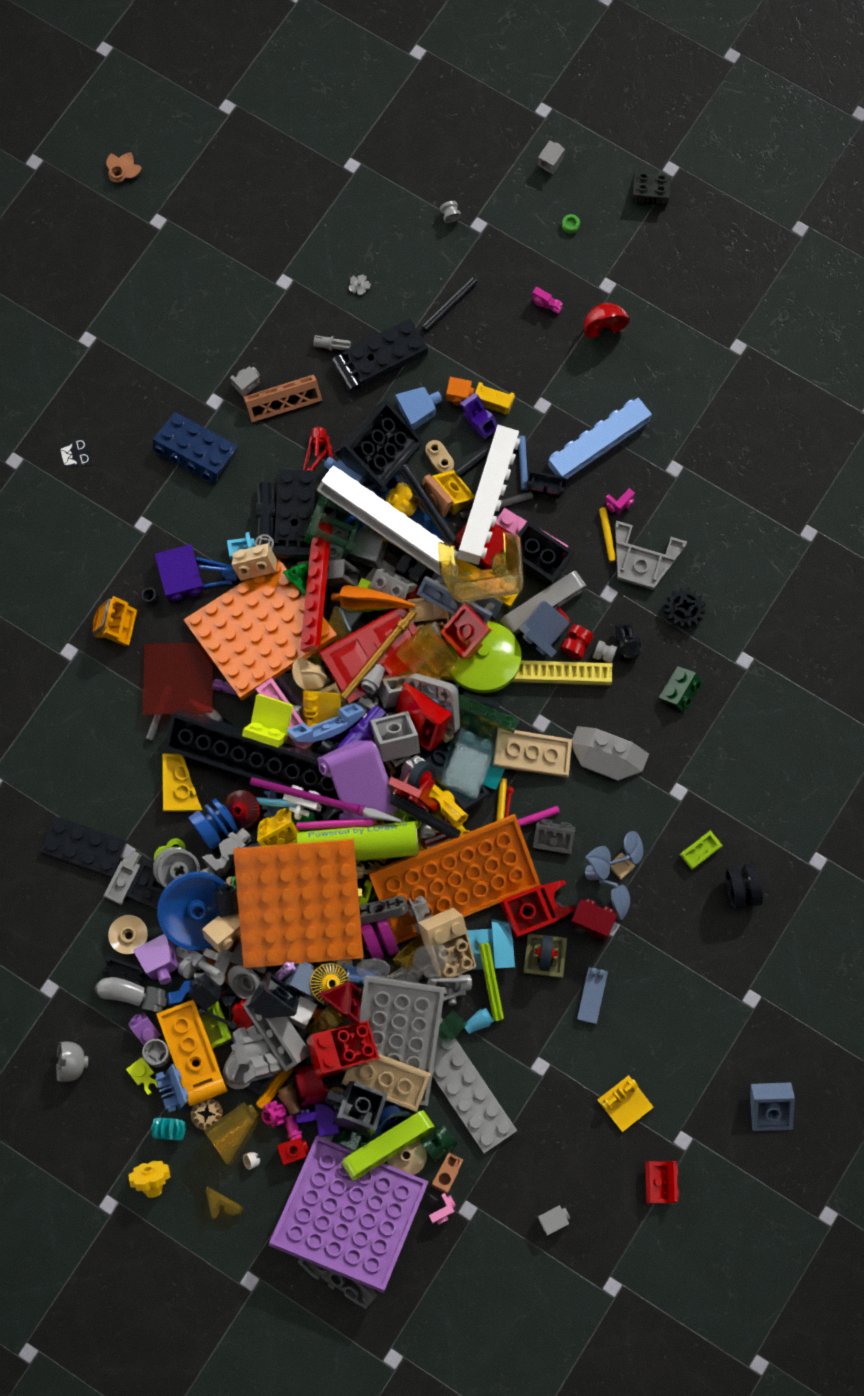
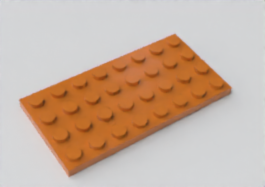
[368,814,541,944]

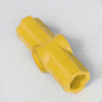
[429,784,468,828]

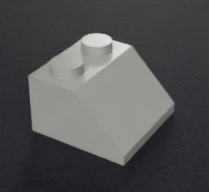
[370,711,420,762]

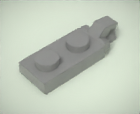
[104,851,141,905]

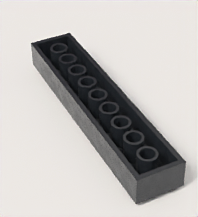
[164,709,340,801]

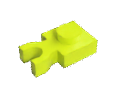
[126,1057,158,1095]

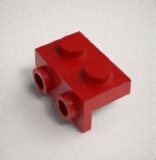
[645,1161,679,1203]

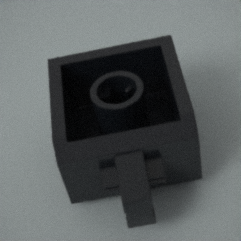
[325,1081,388,1138]

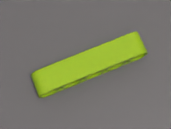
[341,1110,435,1180]

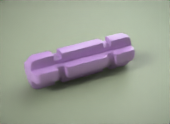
[274,961,296,982]

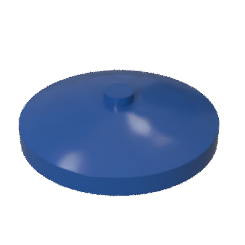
[157,872,227,950]

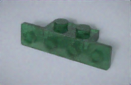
[449,693,520,740]

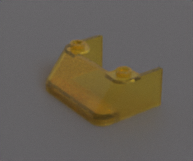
[438,532,523,602]

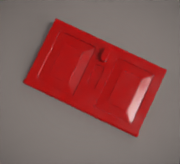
[318,608,433,704]

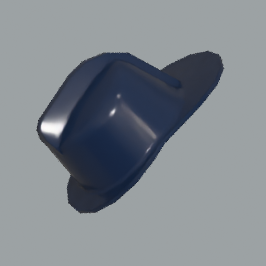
[370,1103,411,1142]

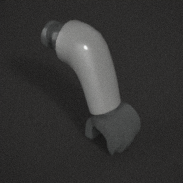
[94,977,167,1013]

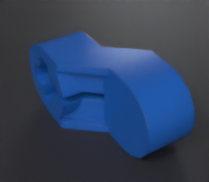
[165,980,193,1006]

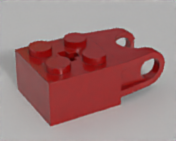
[500,880,576,939]

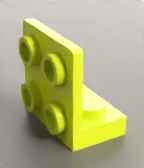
[242,694,293,748]

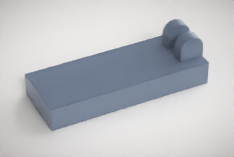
[577,967,608,1025]

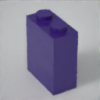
[155,544,204,602]

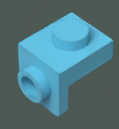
[227,532,255,560]

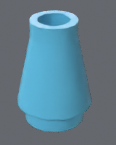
[463,1008,494,1034]

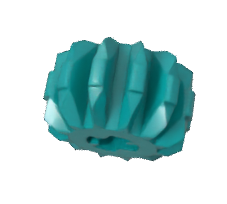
[151,1118,186,1141]

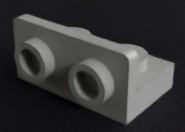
[370,568,417,600]

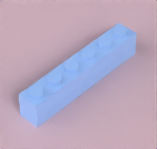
[548,398,652,479]

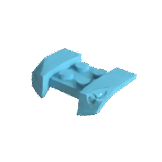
[467,919,515,970]

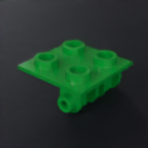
[282,561,328,596]

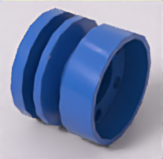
[188,798,239,850]

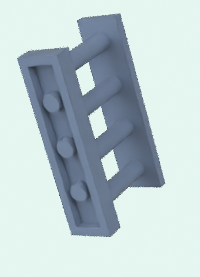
[417,570,504,624]

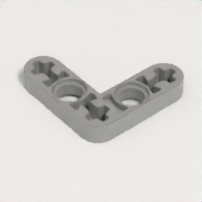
[406,673,460,736]

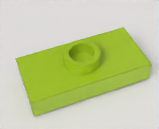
[680,831,723,870]

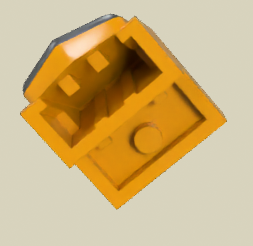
[92,596,137,646]

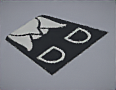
[60,435,93,467]

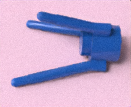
[196,557,237,588]

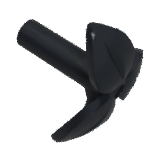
[218,993,242,1026]

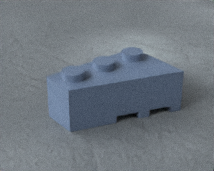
[283,962,337,1012]

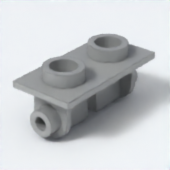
[408,896,432,935]

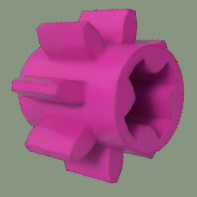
[262,1100,286,1128]

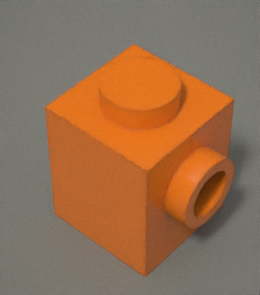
[446,377,475,405]

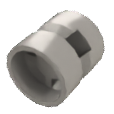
[142,1039,171,1067]

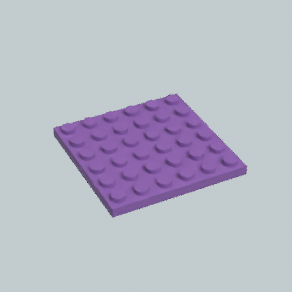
[269,1136,429,1293]

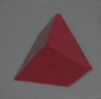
[318,981,361,1025]

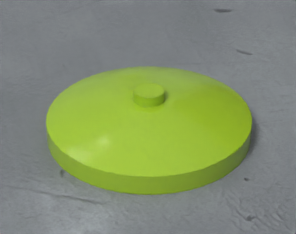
[445,621,521,693]

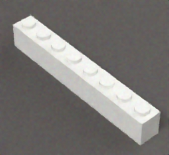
[457,425,520,565]
[317,466,458,577]

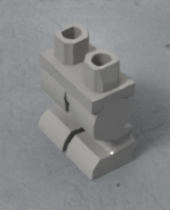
[202,828,252,878]
[231,1025,283,1084]

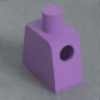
[133,934,178,984]

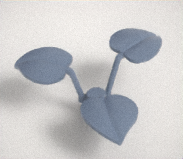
[585,831,643,920]

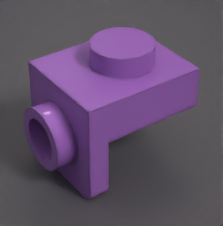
[128,1012,161,1045]

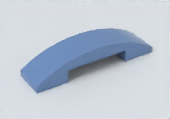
[286,702,364,742]

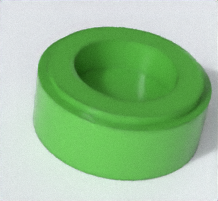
[562,214,580,234]

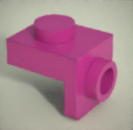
[605,488,635,515]

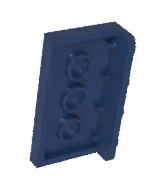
[153,412,238,483]

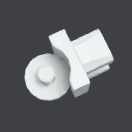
[283,785,322,820]

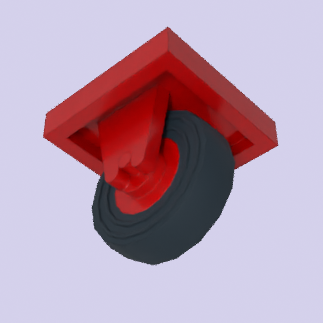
[388,761,438,811]

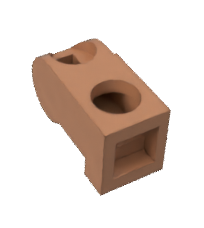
[431,1152,463,1195]

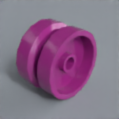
[361,919,399,963]

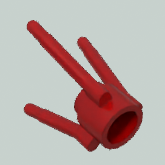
[303,427,333,470]

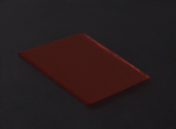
[143,642,213,715]

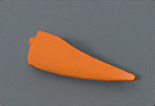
[331,585,415,610]

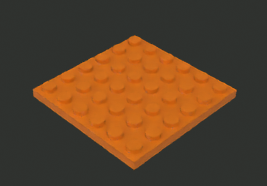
[184,559,338,701]
[233,838,364,968]

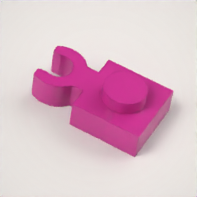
[532,287,563,314]

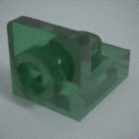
[438,1010,468,1042]
[336,1128,370,1151]

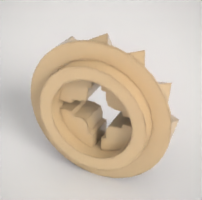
[191,1098,223,1130]

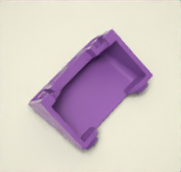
[317,741,398,828]

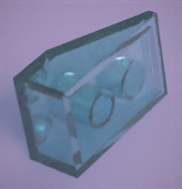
[441,728,495,799]

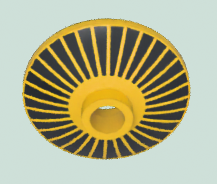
[310,963,349,1004]

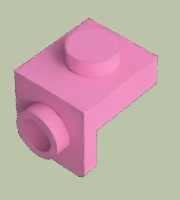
[429,1193,456,1225]

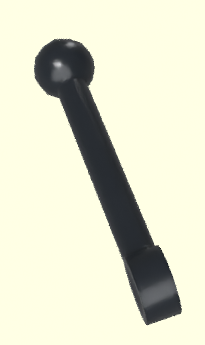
[199,1008,237,1029]

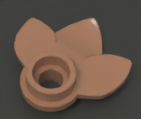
[106,152,142,183]

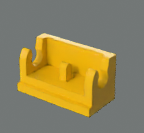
[475,382,515,415]

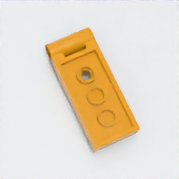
[156,1000,228,1106]

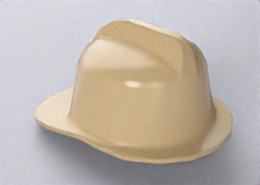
[292,658,331,691]

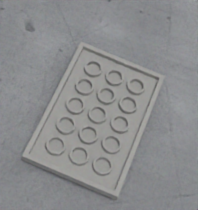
[360,975,445,1106]

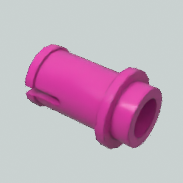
[283,1114,303,1141]

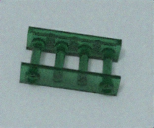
[303,487,371,558]

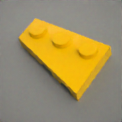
[162,754,202,812]

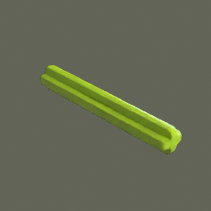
[479,943,504,1021]

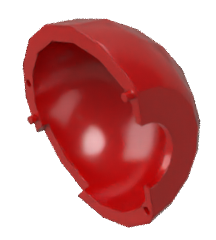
[584,303,630,338]

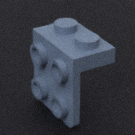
[519,601,569,657]

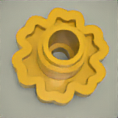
[386,482,417,516]
[128,1161,170,1198]

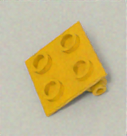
[303,690,341,727]
[598,1075,654,1132]

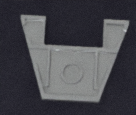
[615,521,687,590]

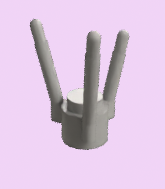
[431,973,472,1001]

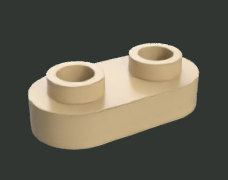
[425,440,454,474]

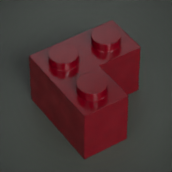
[571,898,617,943]

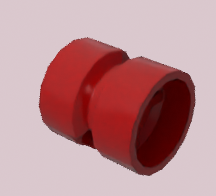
[560,624,594,660]

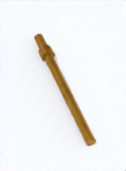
[340,609,417,701]

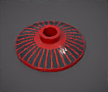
[225,790,260,829]

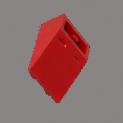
[395,682,452,751]
[306,1020,380,1079]

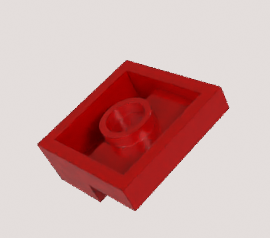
[440,604,492,659]

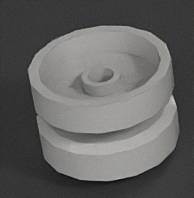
[153,847,200,888]

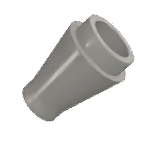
[361,664,385,694]

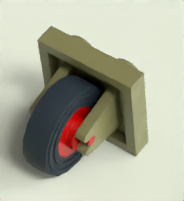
[523,933,567,978]

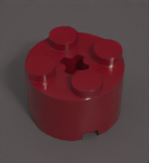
[292,1063,329,1107]

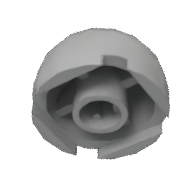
[56,1041,88,1082]

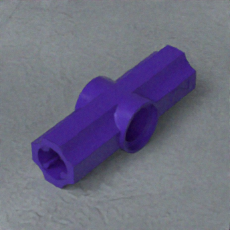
[336,705,387,749]

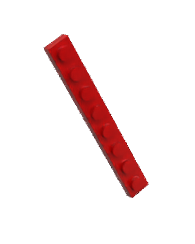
[300,514,333,653]

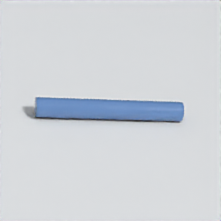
[518,436,528,491]

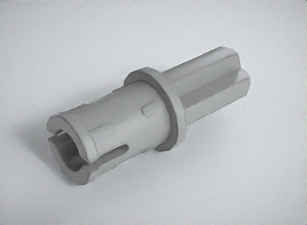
[313,335,351,351]

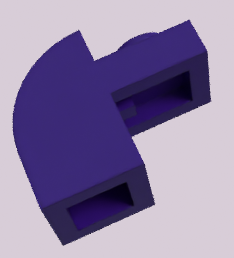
[460,393,498,439]
[296,1104,340,1137]

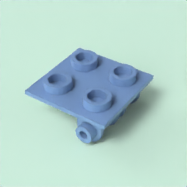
[155,1064,188,1113]

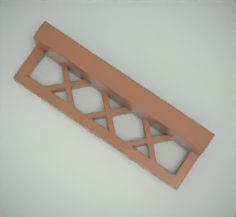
[244,375,322,422]

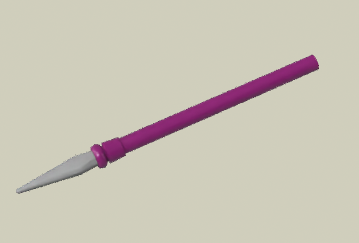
[250,777,402,822]

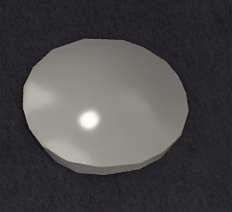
[228,965,261,999]

